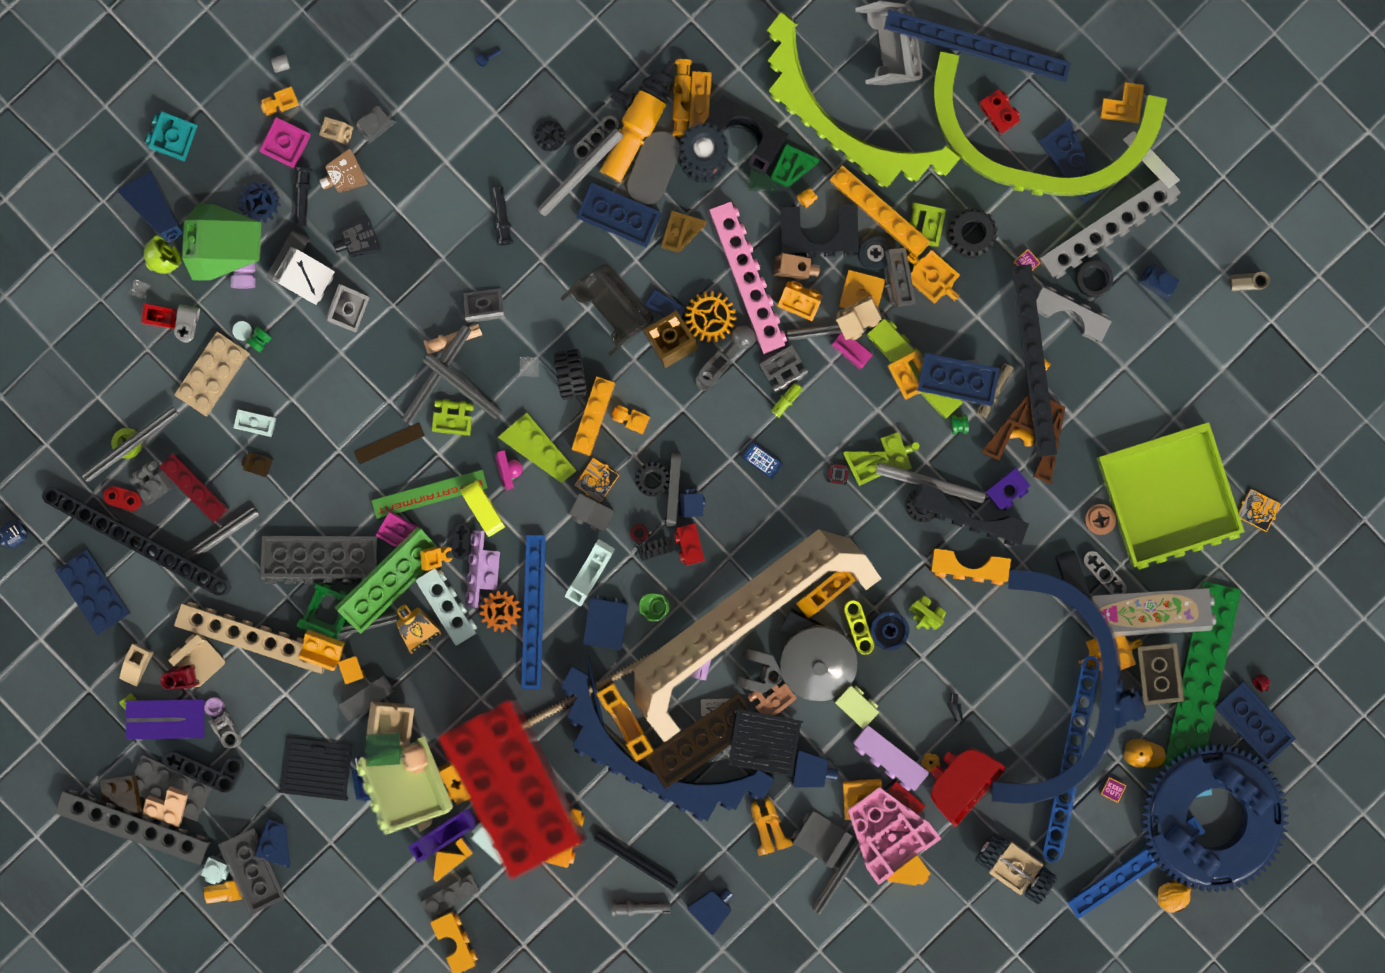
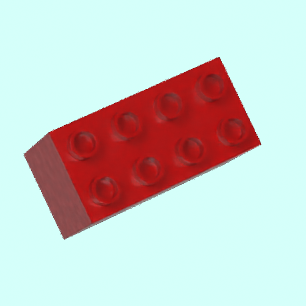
[439,701,588,880]

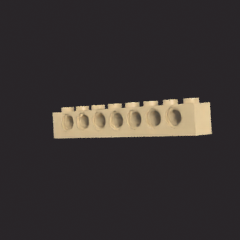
[174,601,325,674]

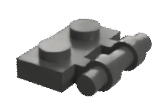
[759,345,808,393]
[130,461,173,506]

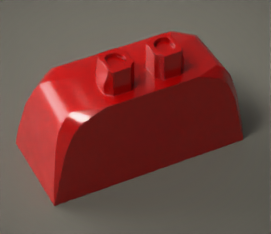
[931,748,1006,827]

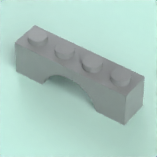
[1036,286,1112,343]

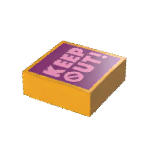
[1013,249,1040,270]
[1100,777,1126,803]

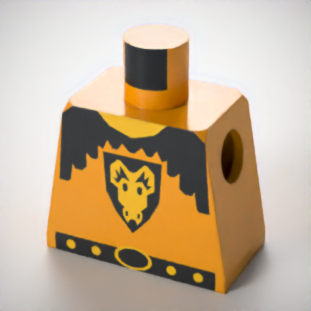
[396,605,441,654]

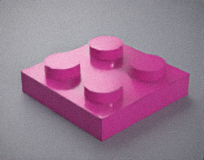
[259,117,311,169]

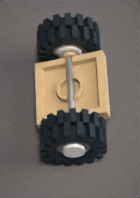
[975,833,1057,905]

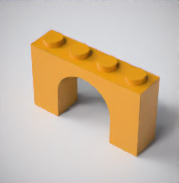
[597,682,654,761]

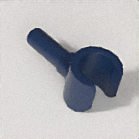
[476,48,502,67]

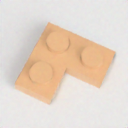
[143,786,188,827]

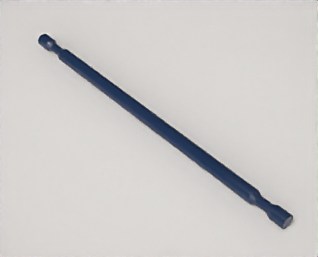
[585,655,605,727]

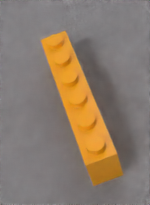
[830,165,929,258]

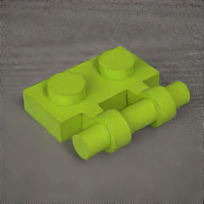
[432,399,474,436]

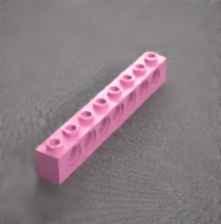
[710,202,787,355]

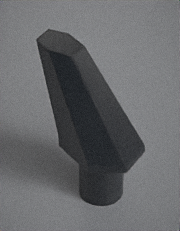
[947,693,963,723]

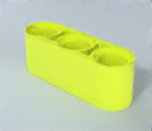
[460,480,505,537]
[844,600,874,654]

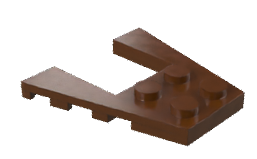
[981,393,1065,485]

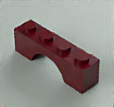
[159,454,230,522]

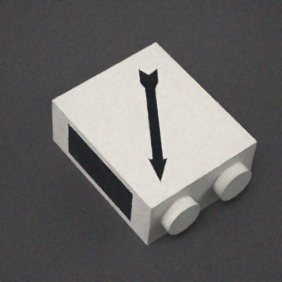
[272,247,335,305]

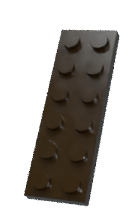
[644,693,752,789]

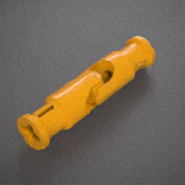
[672,59,692,138]

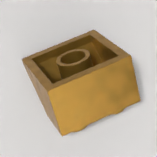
[644,311,698,368]

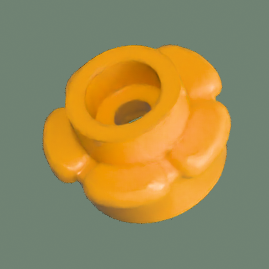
[921,753,940,772]

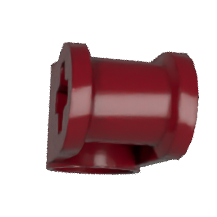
[160,664,200,690]

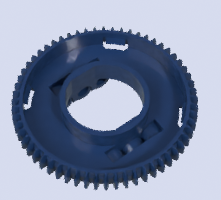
[1141,744,1289,892]

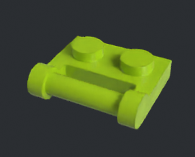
[910,203,946,248]

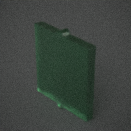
[364,732,402,767]

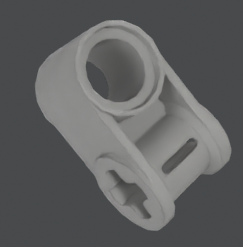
[174,304,200,343]
[209,711,242,748]

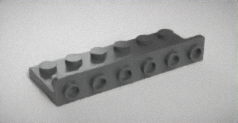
[260,536,378,585]

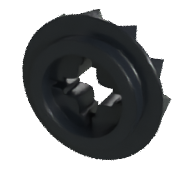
[535,121,565,151]

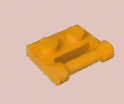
[887,350,922,400]

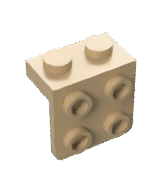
[168,634,225,687]

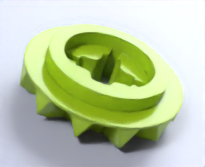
[111,428,143,459]

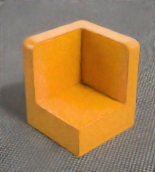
[338,656,366,684]

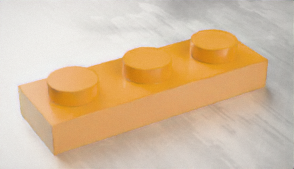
[689,71,711,129]

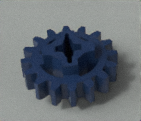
[238,182,281,223]

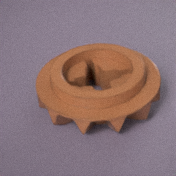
[1085,504,1116,535]

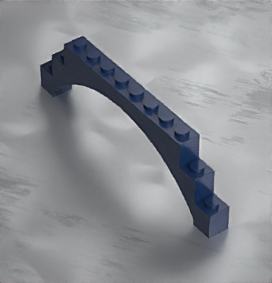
[561,665,775,822]

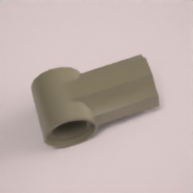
[1230,272,1270,292]

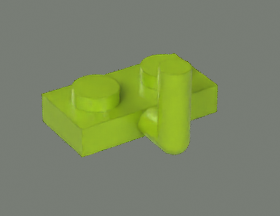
[881,432,920,470]

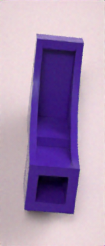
[408,808,478,863]

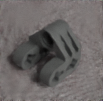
[736,648,782,693]

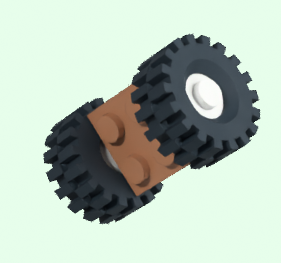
[680,123,729,183]

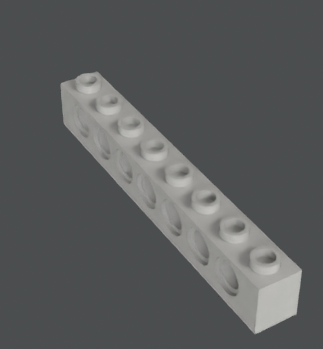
[1038,180,1180,279]

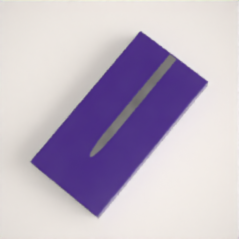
[126,699,204,740]

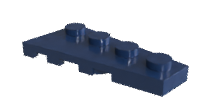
[1039,119,1100,203]

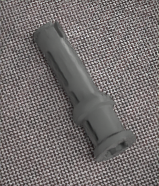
[612,900,670,918]

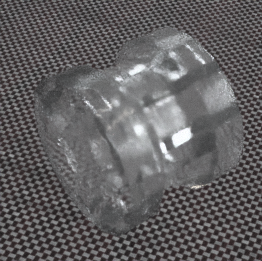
[127,279,151,300]

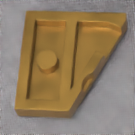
[661,211,707,253]

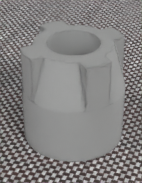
[271,54,290,73]

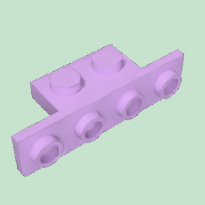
[465,530,500,608]

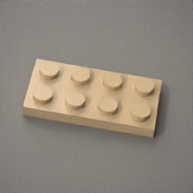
[174,332,250,417]

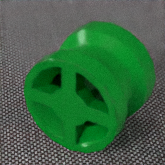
[951,415,969,434]

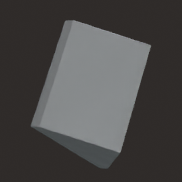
[325,284,370,333]
[464,288,506,323]

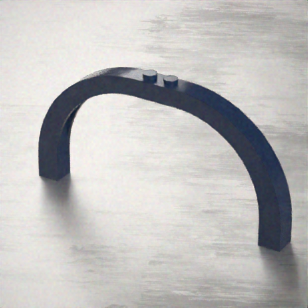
[992,570,1123,804]

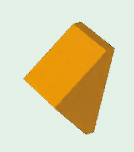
[434,850,467,882]

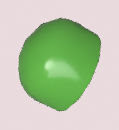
[639,593,670,622]

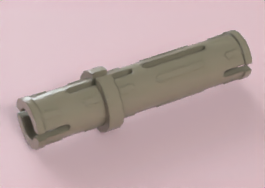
[976,363,1014,419]

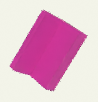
[831,333,873,370]

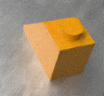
[887,854,931,886]

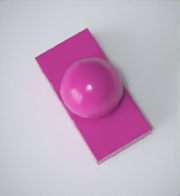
[495,450,523,491]

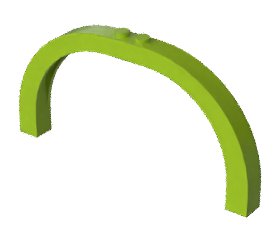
[934,52,1167,196]

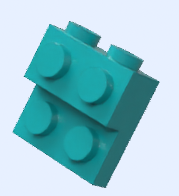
[144,111,198,161]

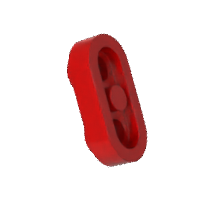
[103,486,142,511]

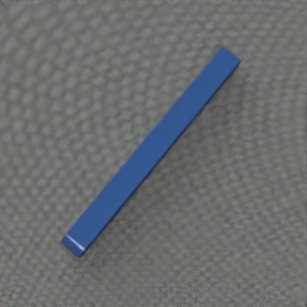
[1043,656,1102,863]

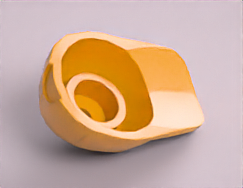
[1123,738,1166,768]

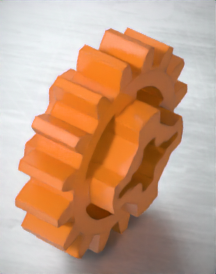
[480,591,522,632]

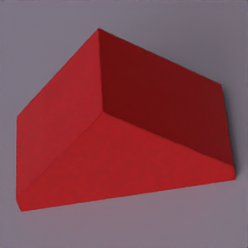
[141,304,177,329]

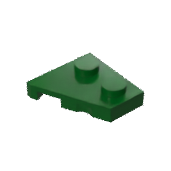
[770,144,820,188]

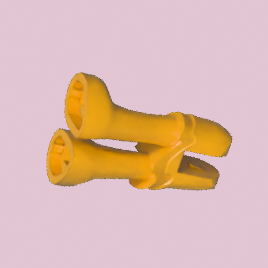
[751,797,793,856]

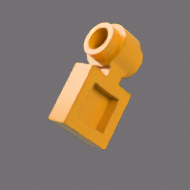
[260,86,299,116]
[612,405,650,435]

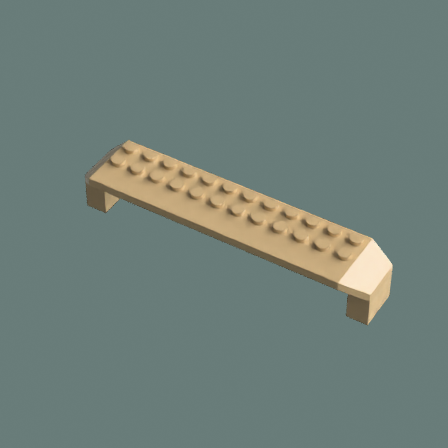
[634,529,881,742]

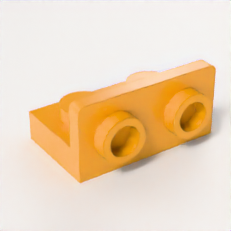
[777,281,823,321]
[298,630,344,671]

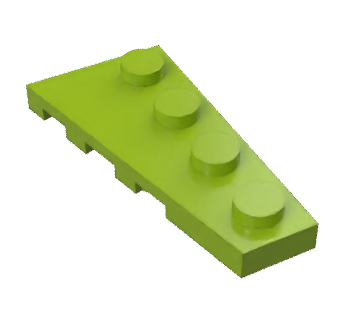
[498,413,576,483]

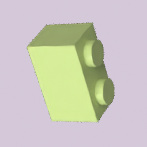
[835,686,879,729]

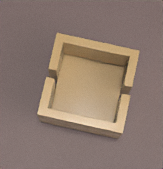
[366,701,414,746]

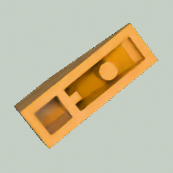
[796,571,856,618]

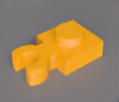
[421,546,452,571]

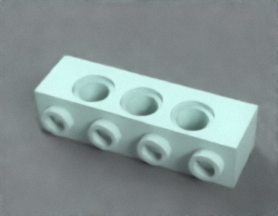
[415,568,477,646]

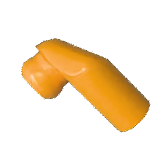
[1009,428,1035,447]

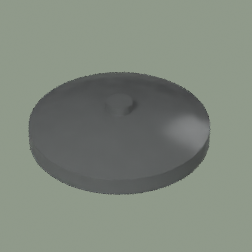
[780,626,857,701]

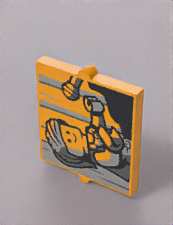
[575,458,619,503]
[1238,489,1281,532]

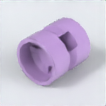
[230,263,256,289]

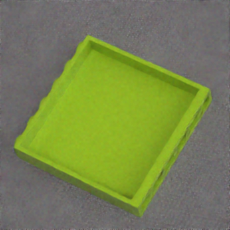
[1097,422,1245,570]

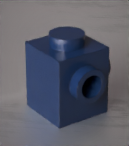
[679,488,705,517]

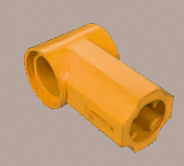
[204,880,242,903]

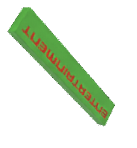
[372,470,488,519]

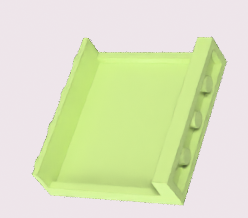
[356,736,453,834]

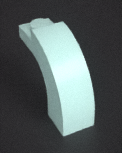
[565,539,615,606]

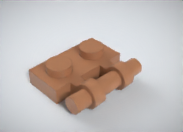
[747,674,797,716]

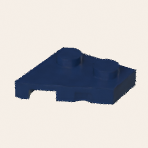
[253,819,290,868]

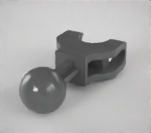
[695,325,756,391]

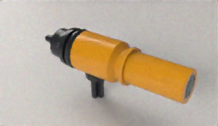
[599,60,675,183]

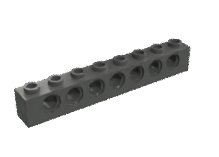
[55,788,212,865]

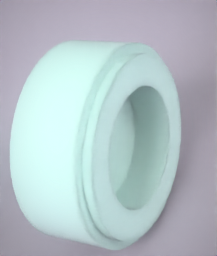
[232,321,253,341]

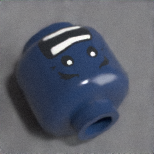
[0,520,28,549]

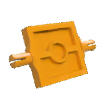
[907,250,960,304]
[1079,636,1143,678]

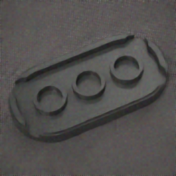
[627,131,680,206]

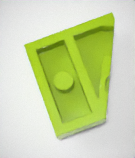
[843,452,892,486]

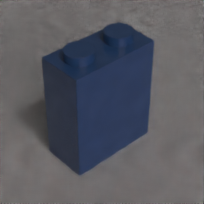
[583,595,629,650]

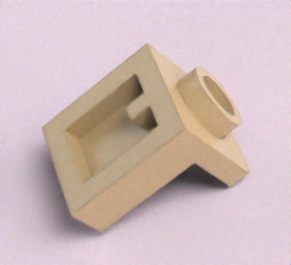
[319,117,353,145]

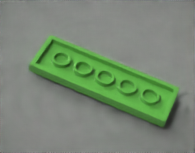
[335,527,437,634]

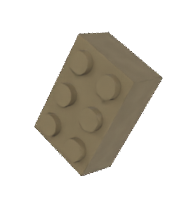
[1138,643,1185,705]

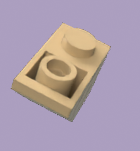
[119,644,154,687]

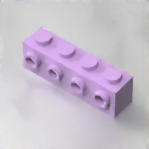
[853,725,929,791]

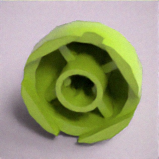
[143,235,182,274]

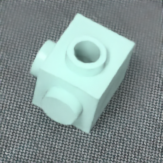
[201,855,230,884]

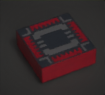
[827,463,850,485]

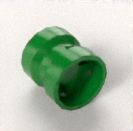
[246,326,272,353]

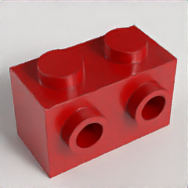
[978,89,1021,136]
[674,524,705,566]

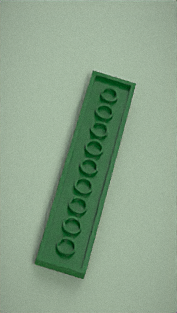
[1162,581,1241,770]

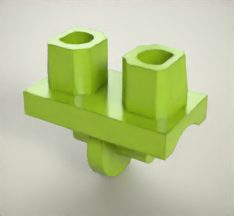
[909,596,946,630]

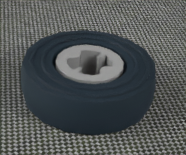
[858,236,892,271]

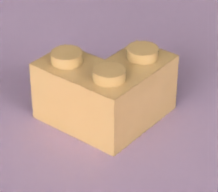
[836,295,882,340]

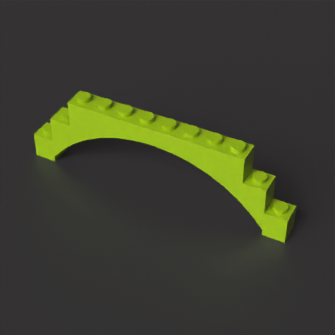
[767,12,962,187]

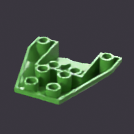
[182,204,262,281]

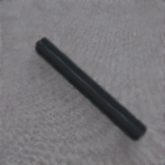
[594,832,678,890]

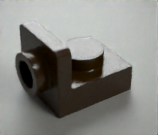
[241,452,273,478]

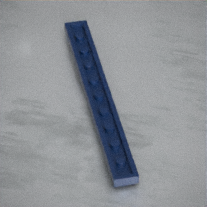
[883,10,1071,82]

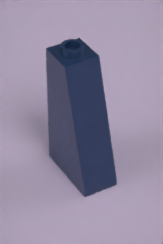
[117,172,183,242]

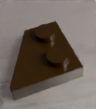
[100,775,142,813]

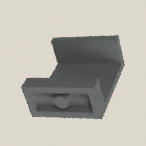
[791,810,852,869]

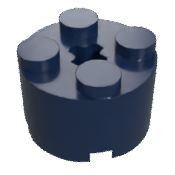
[869,612,910,650]
[1116,688,1147,729]

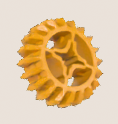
[685,291,736,343]

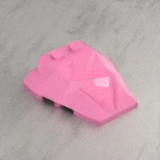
[848,787,941,885]

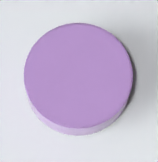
[204,697,225,716]

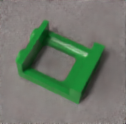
[297,583,349,640]

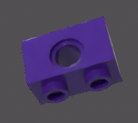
[984,468,1031,511]

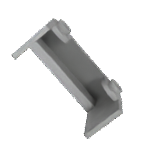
[855,1,923,85]

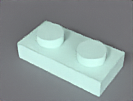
[233,410,276,437]

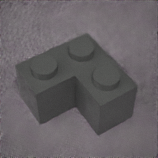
[569,493,615,534]

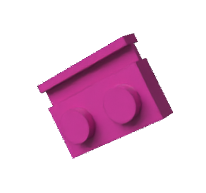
[376,511,423,547]

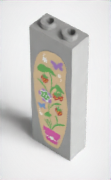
[1092,588,1216,638]

